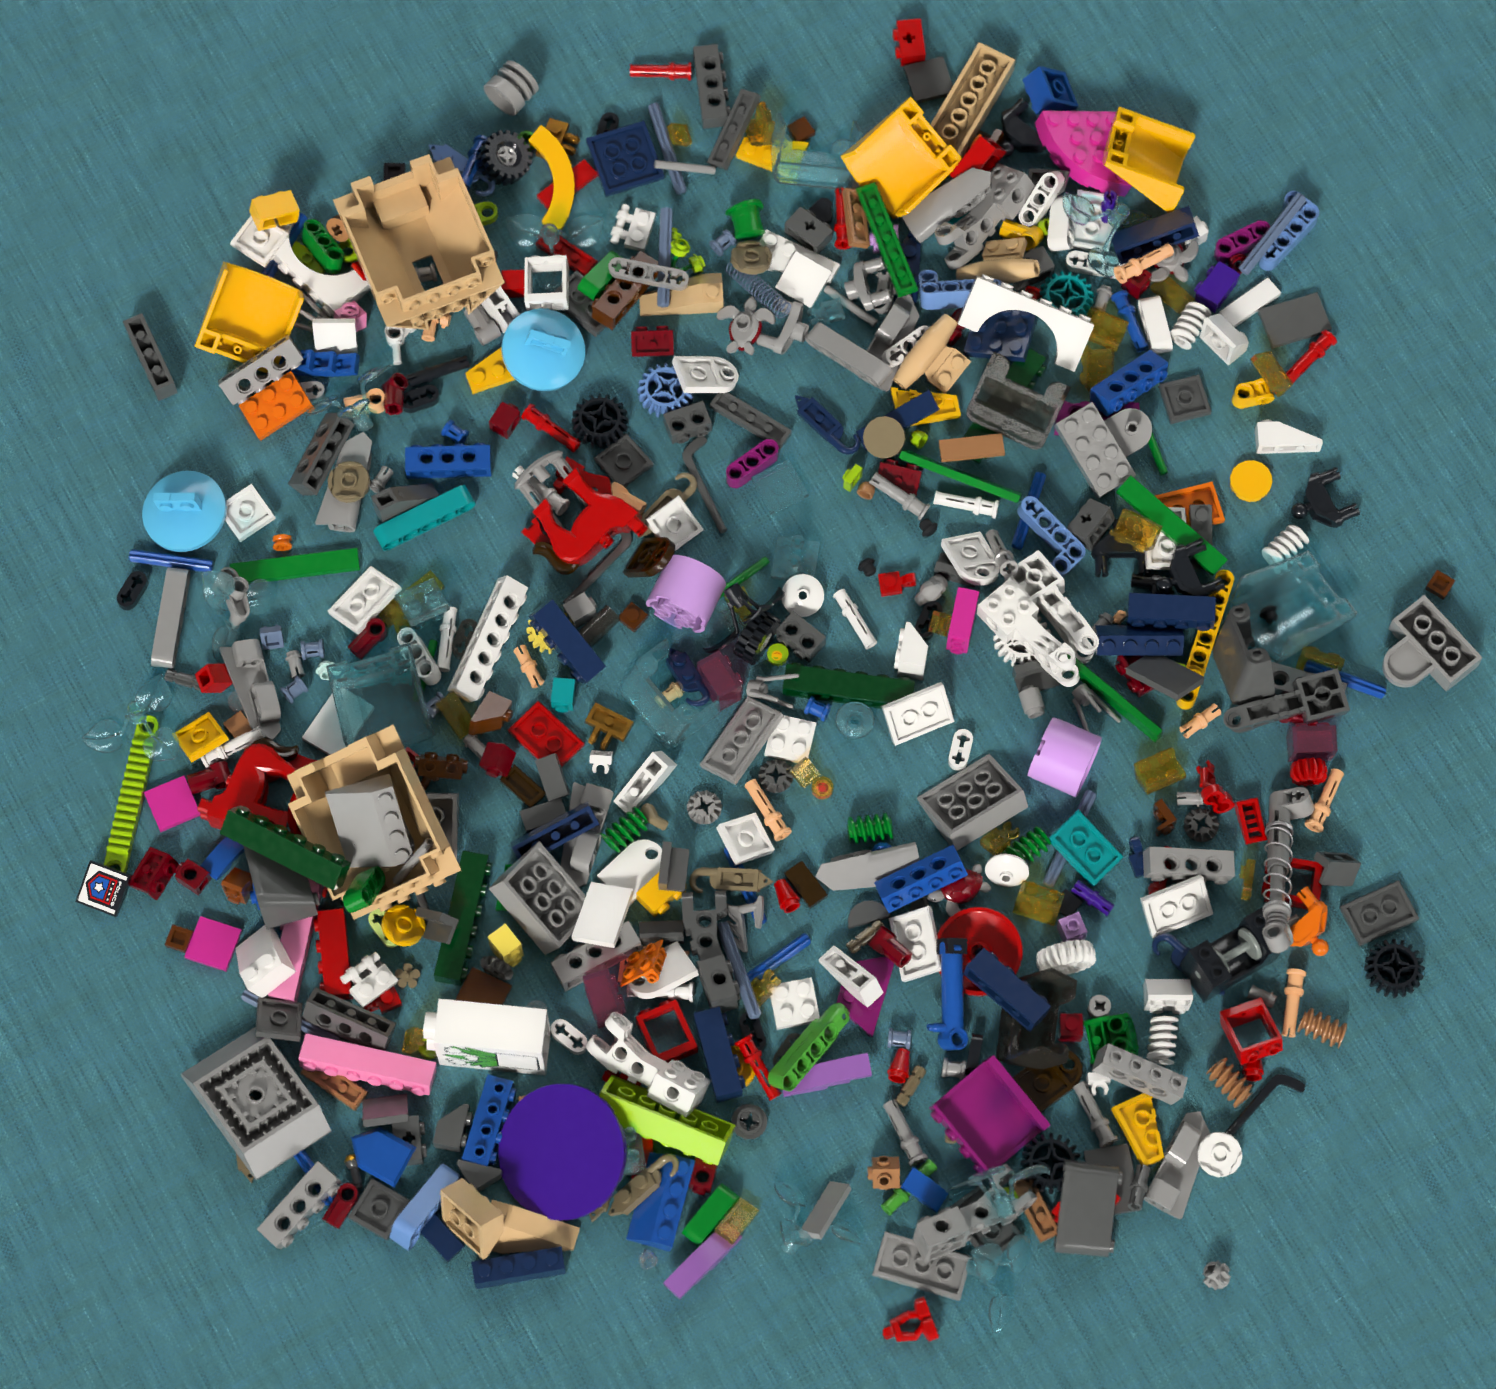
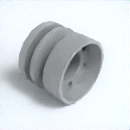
[484,60,539,116]

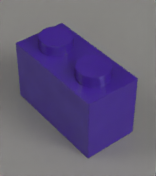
[1194,261,1240,313]

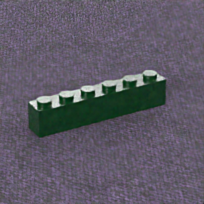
[963,348,1047,464]
[782,662,915,709]
[220,806,351,891]
[434,850,493,986]

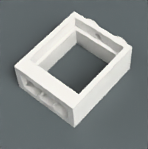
[524,254,569,311]

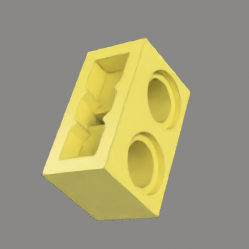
[488,923,524,967]

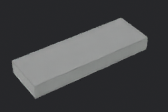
[800,1181,852,1239]

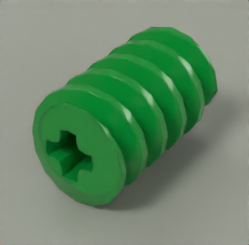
[600,806,648,853]
[847,813,893,844]
[1002,826,1051,863]

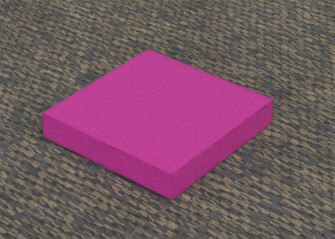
[144,775,201,832]
[184,916,242,972]

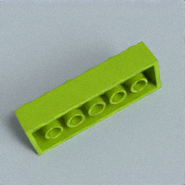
[599,1075,736,1166]

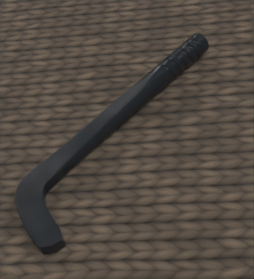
[1224,1074,1305,1136]

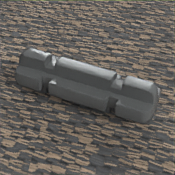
[164,669,201,691]

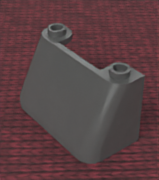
[1212,603,1276,706]
[243,845,320,929]
[1053,1159,1123,1257]

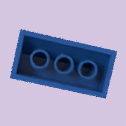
[626,1153,695,1252]

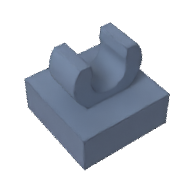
[259,624,284,650]

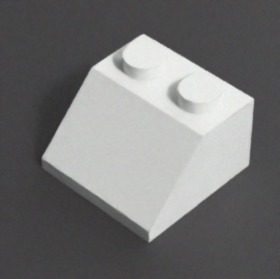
[1200,313,1249,366]

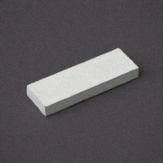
[1219,278,1281,328]

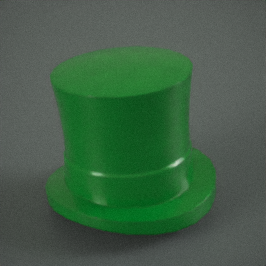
[725,199,765,241]

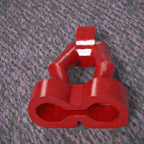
[1196,760,1235,814]
[882,1296,939,1342]

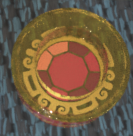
[812,776,833,799]

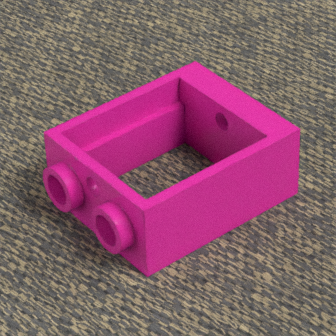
[946,587,979,654]

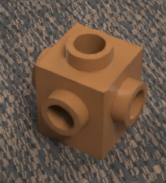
[868,1156,900,1190]

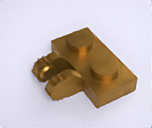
[536,118,580,159]
[585,702,634,750]

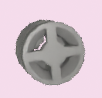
[1088,995,1111,1019]

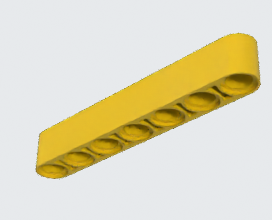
[1176,569,1234,710]

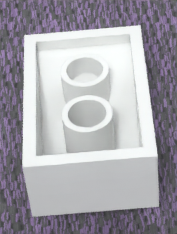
[235,925,296,998]

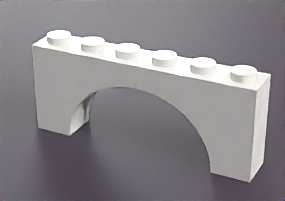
[271,216,371,318]
[957,274,1094,372]

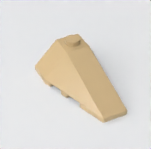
[639,273,724,316]
[491,1200,580,1254]

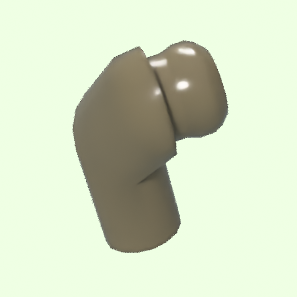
[641,803,669,831]

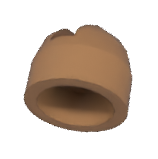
[857,481,875,500]

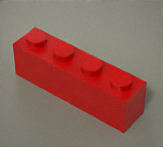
[314,908,354,1000]

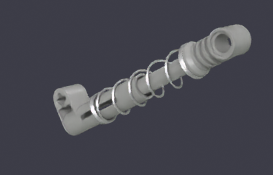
[1262,787,1315,953]

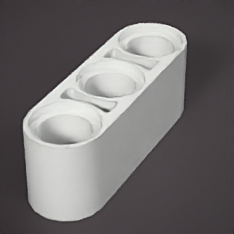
[1019,171,1064,226]
[1047,194,1077,252]
[1138,295,1173,354]
[397,627,441,685]

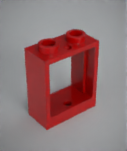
[949,135,1007,178]
[1261,857,1324,910]
[1220,997,1283,1065]
[635,999,698,1063]

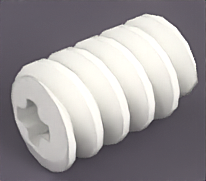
[1170,302,1211,349]
[1262,524,1309,569]
[1147,1016,1179,1065]

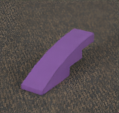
[782,1053,872,1097]
[663,1222,743,1300]

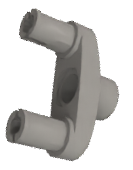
[844,256,892,311]
[757,297,809,355]
[213,567,250,631]

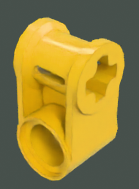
[1232,378,1275,409]

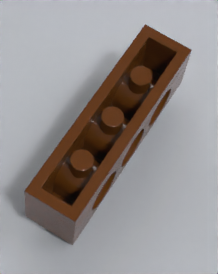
[591,250,658,330]

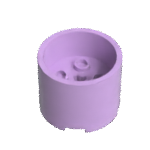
[646,555,726,633]
[1027,717,1102,798]

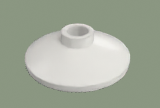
[782,574,824,617]
[985,854,1029,887]

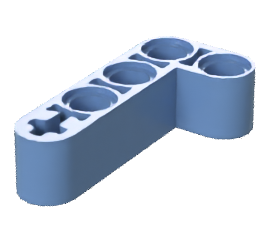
[1258,191,1319,271]
[919,270,1002,310]
[1017,496,1086,577]
[390,1163,462,1251]

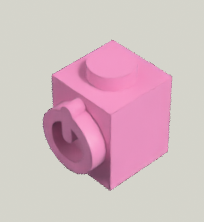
[334,301,367,332]

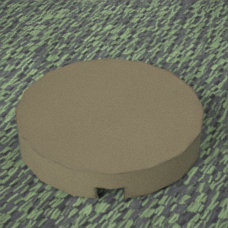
[731,241,772,275]
[863,416,906,459]
[328,461,371,503]

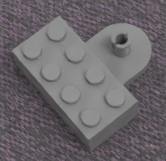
[1054,402,1152,499]
[1382,595,1483,692]

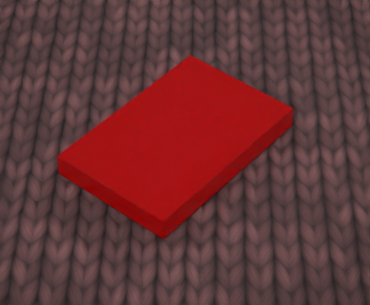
[508,701,585,768]

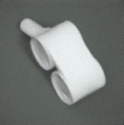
[385,327,417,365]

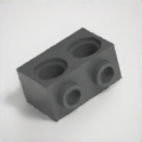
[663,401,712,444]
[776,611,826,662]

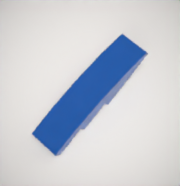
[279,349,360,377]

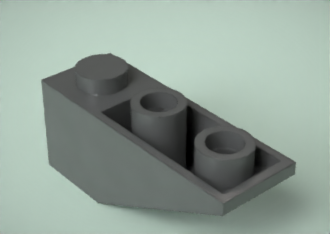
[371,483,439,523]

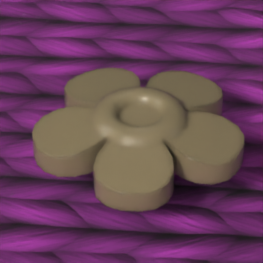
[395,963,420,988]

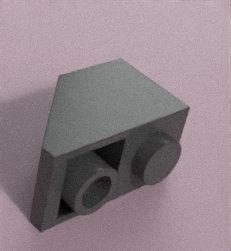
[433,1104,473,1153]

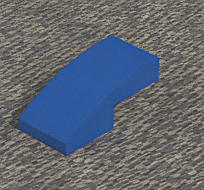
[200,837,245,881]
[900,1167,949,1213]

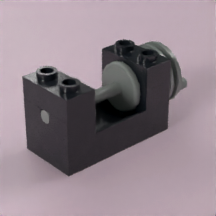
[1179,907,1300,1003]

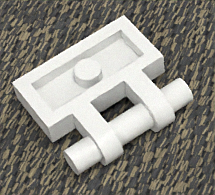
[610,204,656,252]
[340,952,398,1008]

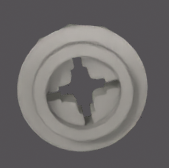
[687,790,722,824]

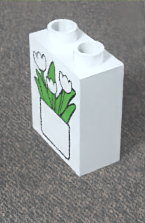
[423,999,551,1075]

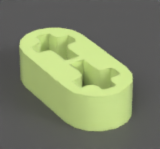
[368,909,398,948]

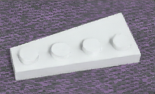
[759,229,840,284]

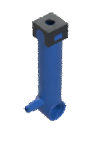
[927,938,968,1051]

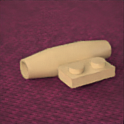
[956,237,1040,284]
[893,314,971,394]

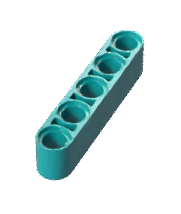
[373,485,476,551]

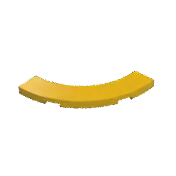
[528,125,574,235]

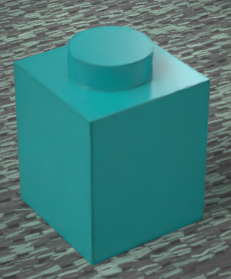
[551,677,576,713]

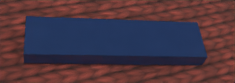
[856,390,940,451]

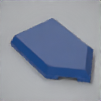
[351,1127,416,1187]

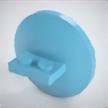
[501,308,585,391]
[142,471,227,552]

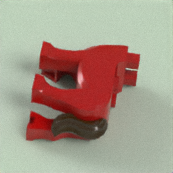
[521,467,648,575]
[197,738,317,830]

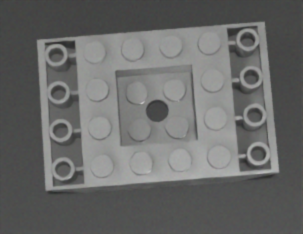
[181,1027,331,1180]

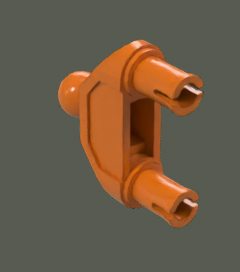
[1290,886,1329,956]

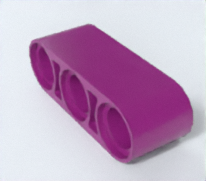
[1214,220,1270,263]
[726,439,779,488]

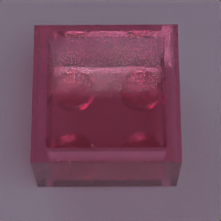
[697,650,743,712]
[1286,722,1338,762]
[582,968,626,1029]

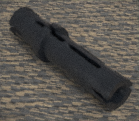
[406,355,470,388]

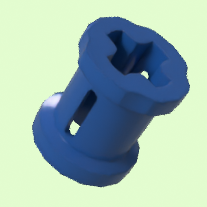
[441,420,469,444]
[804,696,832,722]

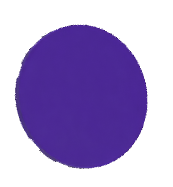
[498,1084,627,1220]

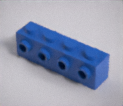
[462,1074,517,1167]

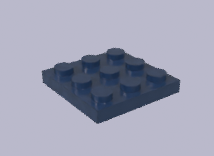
[586,121,665,197]
[963,310,1038,362]

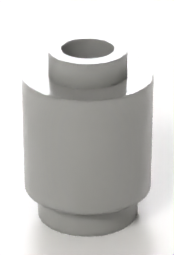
[1018,685,1045,719]

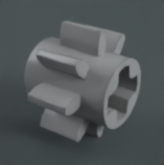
[1203,1261,1231,1290]

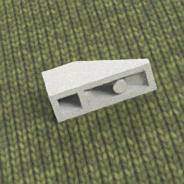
[480,286,520,333]
[1255,420,1323,454]
[614,751,677,813]
[818,946,884,1007]

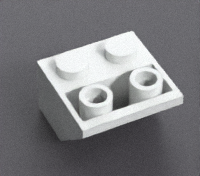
[894,622,928,681]
[1143,979,1193,1014]

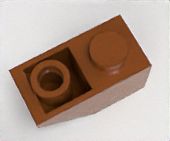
[221,867,253,905]

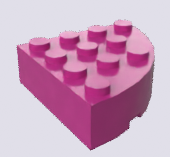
[1035,111,1132,197]

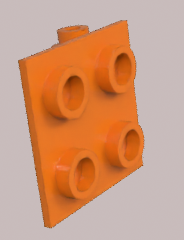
[620,939,667,987]

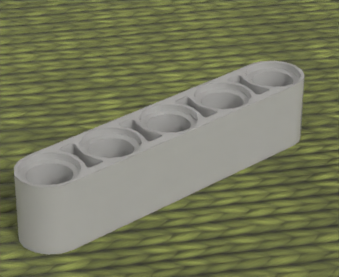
[804,322,893,388]
[151,567,190,669]

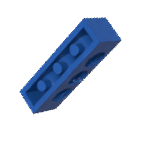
[1090,350,1168,417]
[405,443,492,479]
[874,844,968,913]

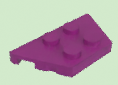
[836,957,894,1038]

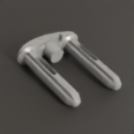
[515,450,588,527]

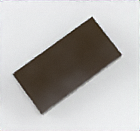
[499,764,546,808]
[784,861,828,909]

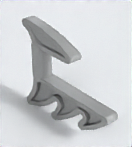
[726,895,764,953]

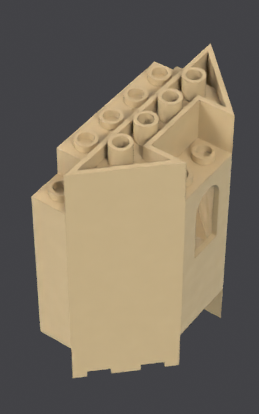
[333,154,505,330]
[287,725,461,920]

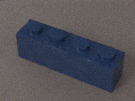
[1110,206,1199,265]
[1127,593,1216,631]
[528,599,606,683]
[1095,625,1184,656]
[511,801,599,859]
[963,948,1051,1032]
[694,1006,746,1103]
[471,1246,566,1289]

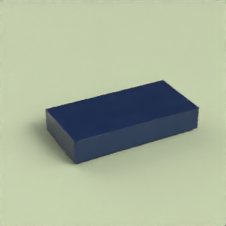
[421,1214,464,1262]

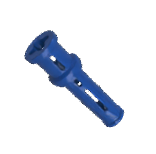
[461,135,487,190]
[1110,290,1149,352]

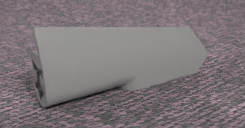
[902,168,992,243]
[857,296,919,392]
[315,432,372,532]
[219,639,281,740]
[561,782,614,887]
[815,842,920,891]
[1144,1111,1210,1219]

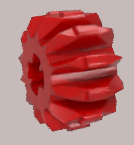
[1290,757,1328,787]

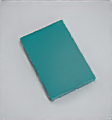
[1049,809,1124,887]

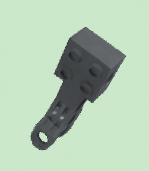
[1223,668,1350,733]
[682,890,740,1013]

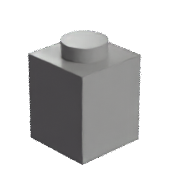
[562,592,597,628]

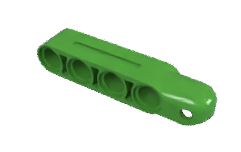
[768,1003,850,1091]

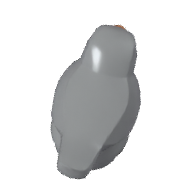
[914,574,948,606]

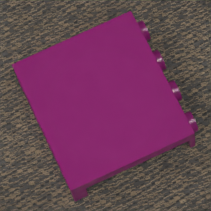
[929,1055,1051,1177]

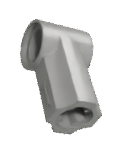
[464,305,501,346]

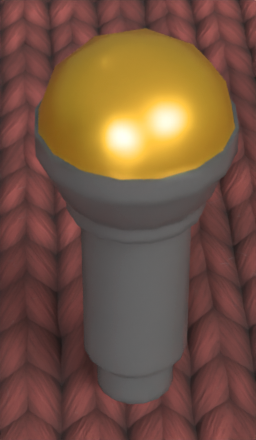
[345,1154,362,1189]

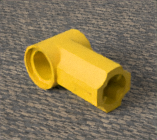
[999,219,1044,251]

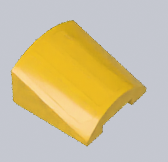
[841,97,962,219]
[1102,106,1196,213]
[194,261,304,373]

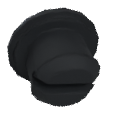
[919,518,938,537]
[858,558,876,577]
[1259,605,1278,624]

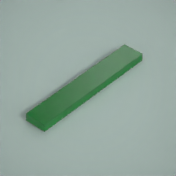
[856,182,918,298]
[899,449,1023,503]
[1116,475,1228,576]
[230,548,360,584]
[1067,654,1162,743]

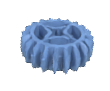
[637,363,694,418]

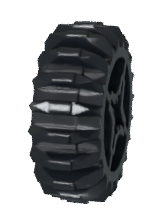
[571,393,629,449]
[1364,939,1425,998]
[1020,1133,1080,1194]

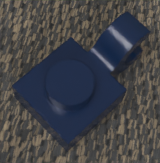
[1128,836,1144,878]

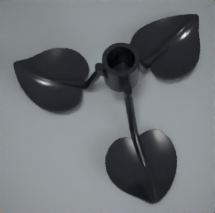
[703,582,785,653]

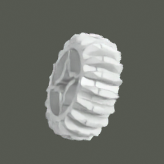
[993,616,1051,667]
[1036,940,1096,977]

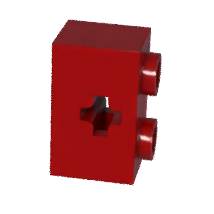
[893,18,926,67]

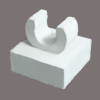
[590,750,613,774]
[1086,1072,1111,1096]

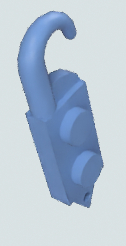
[428,144,496,197]

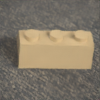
[440,1178,504,1259]

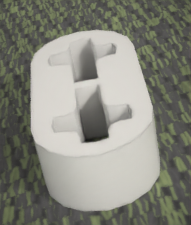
[948,729,973,771]
[551,1019,588,1055]

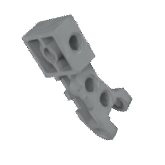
[934,163,1036,270]
[913,1164,1038,1263]

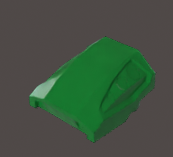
[1083,1013,1139,1065]

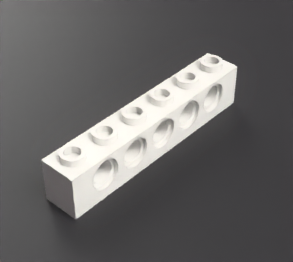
[447,575,528,703]

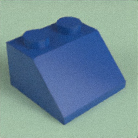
[1022,66,1079,115]

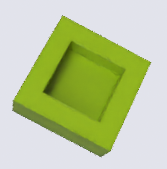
[842,464,863,492]

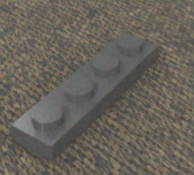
[707,89,761,170]
[710,392,792,450]

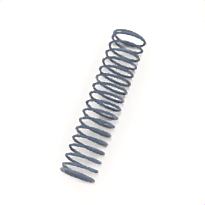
[726,261,791,319]

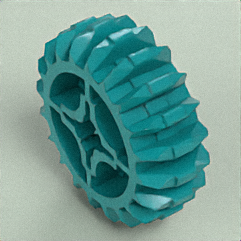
[1038,271,1094,317]

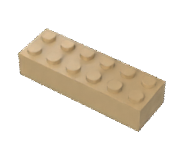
[930,42,1015,158]

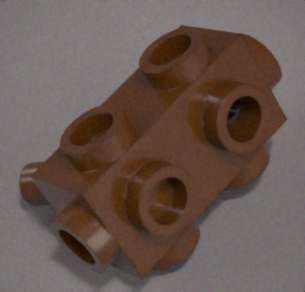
[414,752,468,791]

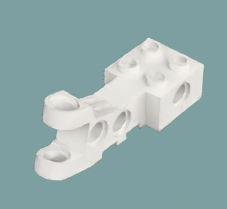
[1004,550,1099,664]
[977,578,1080,687]
[586,1012,711,1117]

